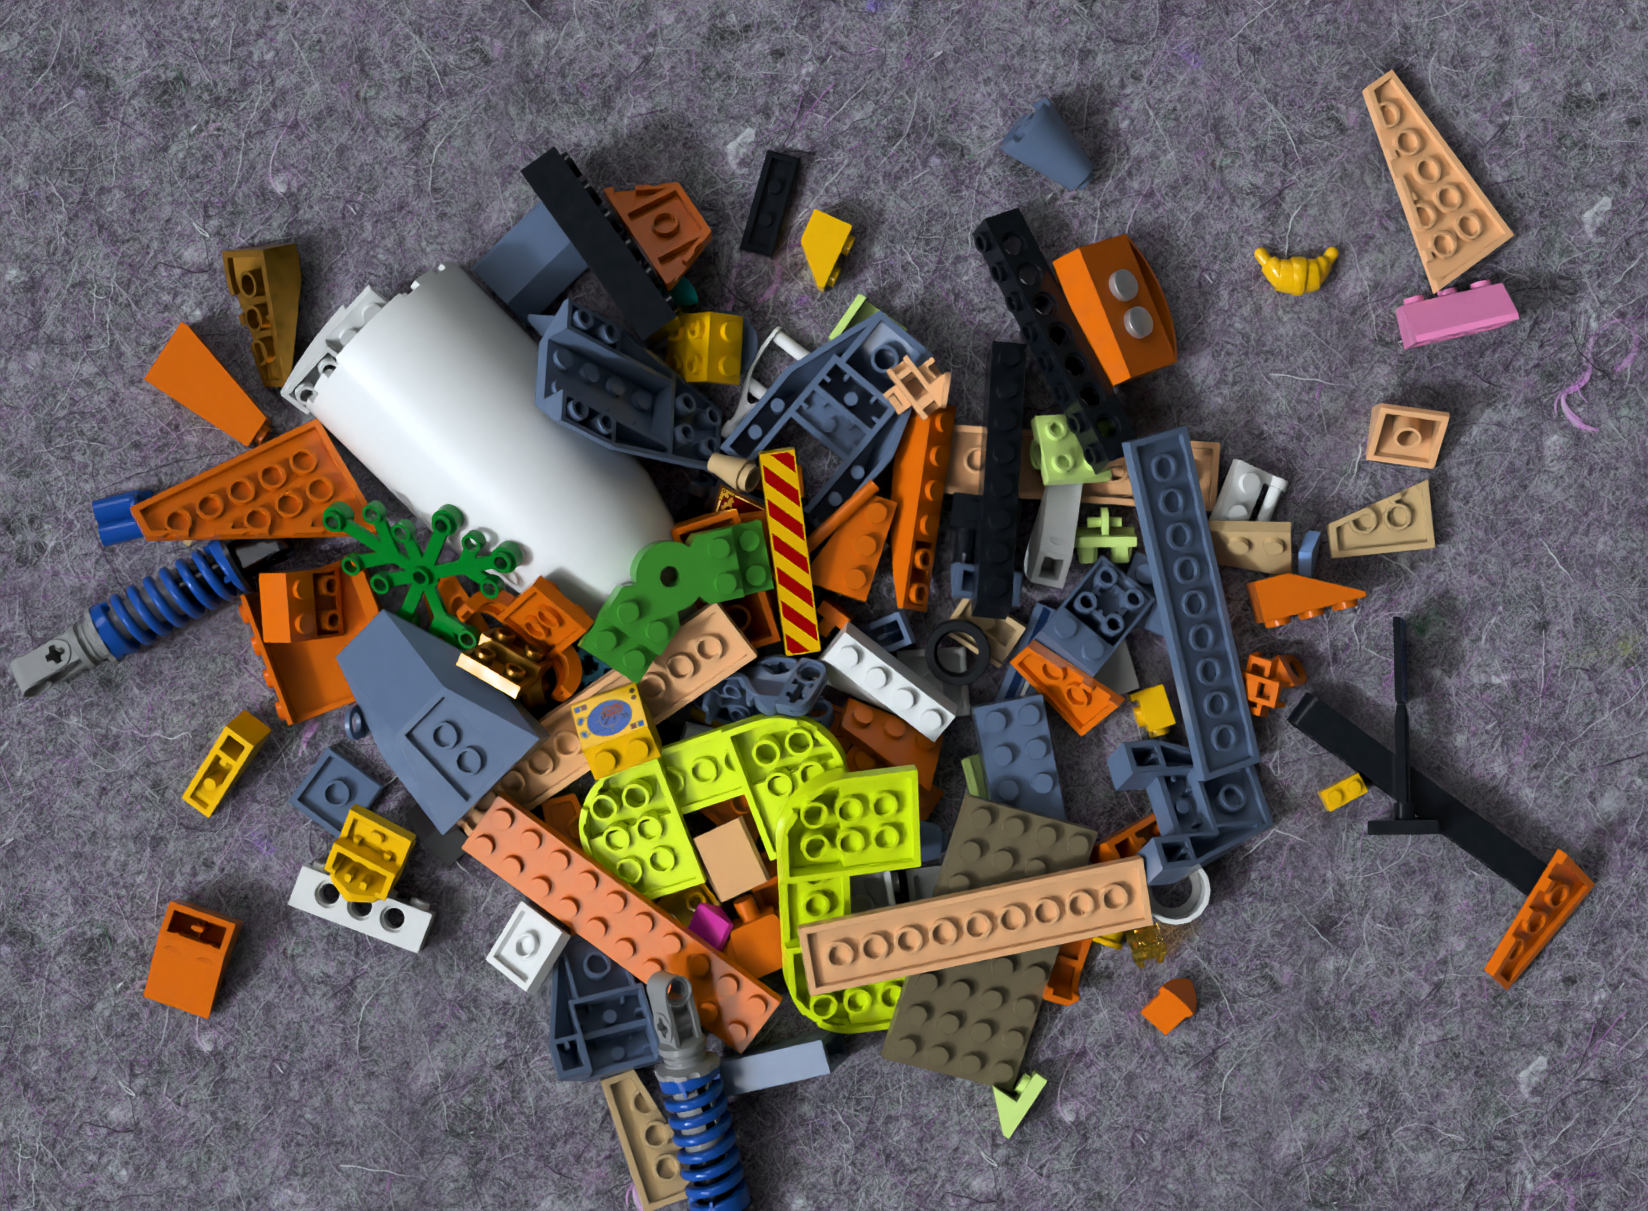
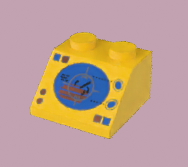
[571,682,662,781]

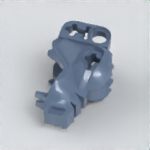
[693,653,835,730]

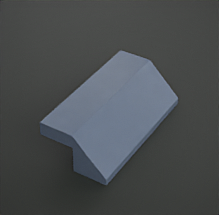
[471,200,626,326]

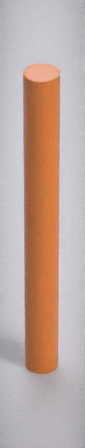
[771,479,880,582]

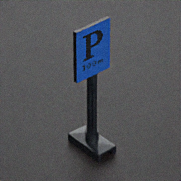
[1368,617,1442,835]

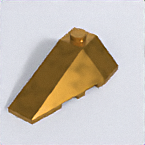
[222,243,301,387]

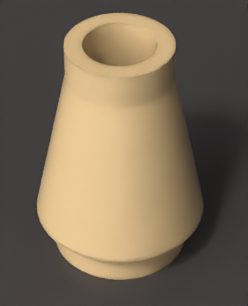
[707,452,761,492]

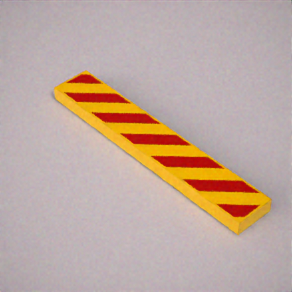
[758,447,821,656]

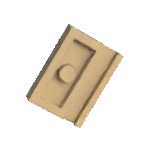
[948,598,1027,668]

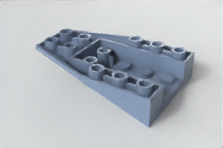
[336,609,551,836]

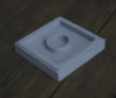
[288,746,385,838]

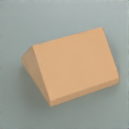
[1366,403,1450,469]
[692,816,771,902]

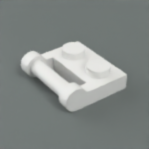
[1209,459,1289,522]

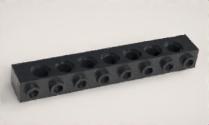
[972,207,1138,475]

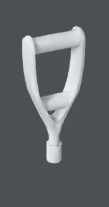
[721,326,810,439]

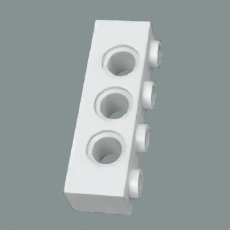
[288,861,436,954]

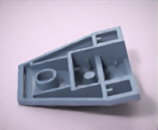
[549,934,663,1082]

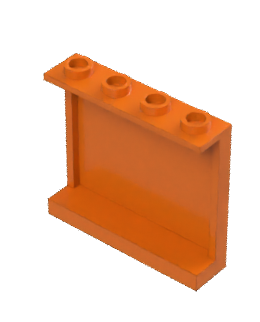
[238,552,382,726]

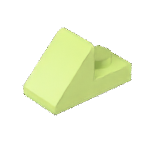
[992,1069,1047,1139]

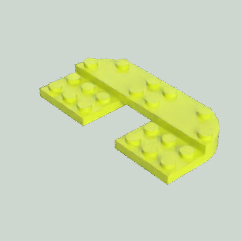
[579,713,850,900]
[776,764,921,1034]

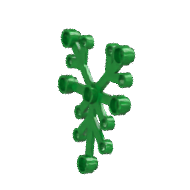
[322,500,523,651]

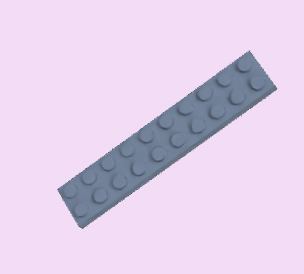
[1122,425,1261,782]

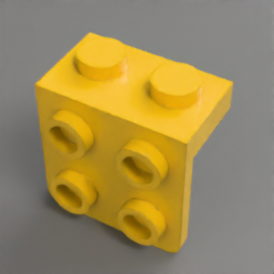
[665,312,743,386]

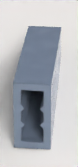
[720,1029,849,1097]

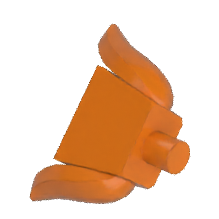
[721,894,782,979]

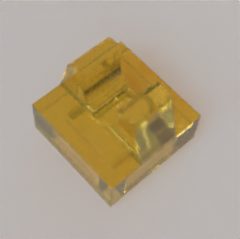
[1124,923,1168,969]

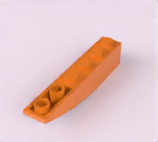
[890,402,956,612]

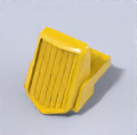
[324,803,417,903]

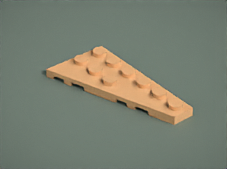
[1362,69,1514,294]

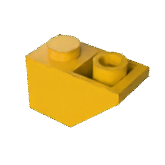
[800,209,856,293]

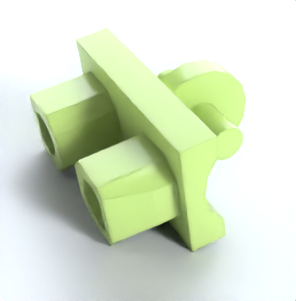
[1074,507,1137,564]

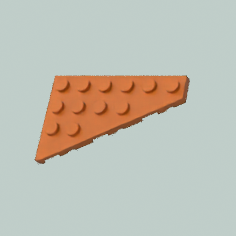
[130,418,378,541]

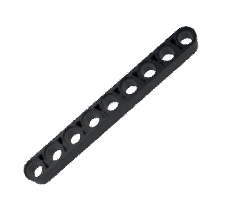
[1286,692,1548,897]

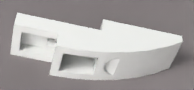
[280,285,389,414]

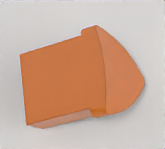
[1140,978,1197,1036]

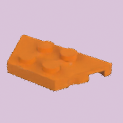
[603,182,713,292]

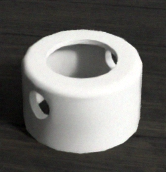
[1147,868,1211,925]

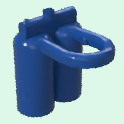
[92,489,154,547]

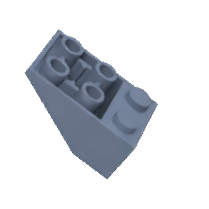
[1031,555,1156,677]

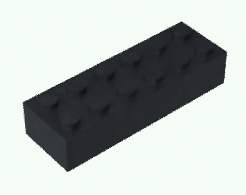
[520,146,683,350]

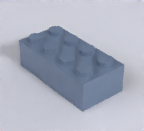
[970,692,1067,821]

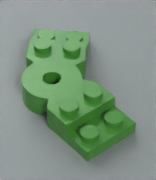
[578,519,774,684]

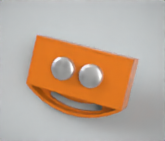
[1052,234,1178,388]

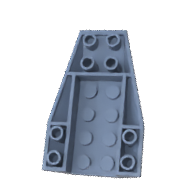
[535,298,722,471]

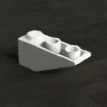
[1021,483,1083,589]

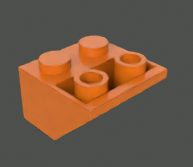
[258,567,344,643]

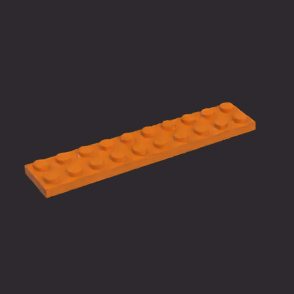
[461,792,783,1054]

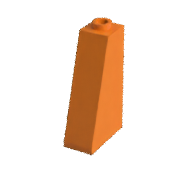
[144,321,272,449]

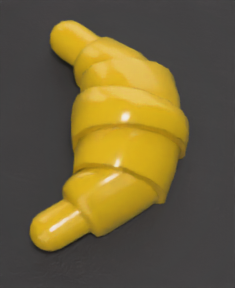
[1254,246,1339,296]

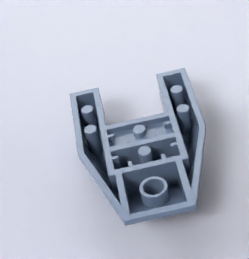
[720,310,933,529]

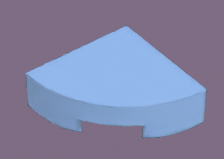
[1298,530,1321,579]

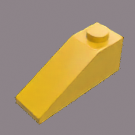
[181,709,272,818]

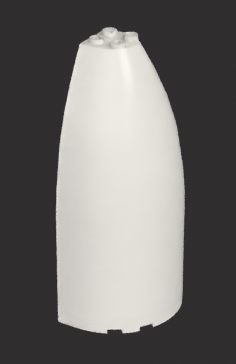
[306,261,698,623]

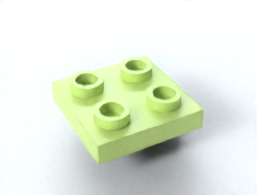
[1029,414,1112,486]

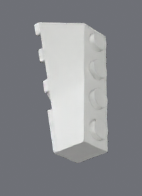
[809,621,957,742]

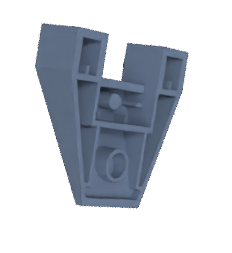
[1106,739,1274,886]

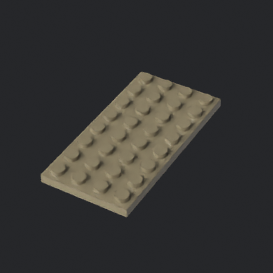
[880,793,1098,1091]

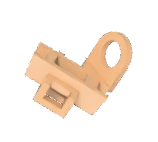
[883,355,951,420]

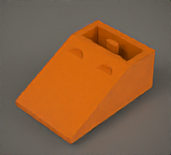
[1245,573,1366,628]
[143,898,243,1019]

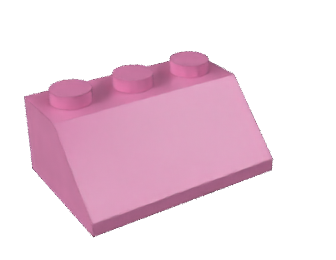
[1395,279,1519,350]

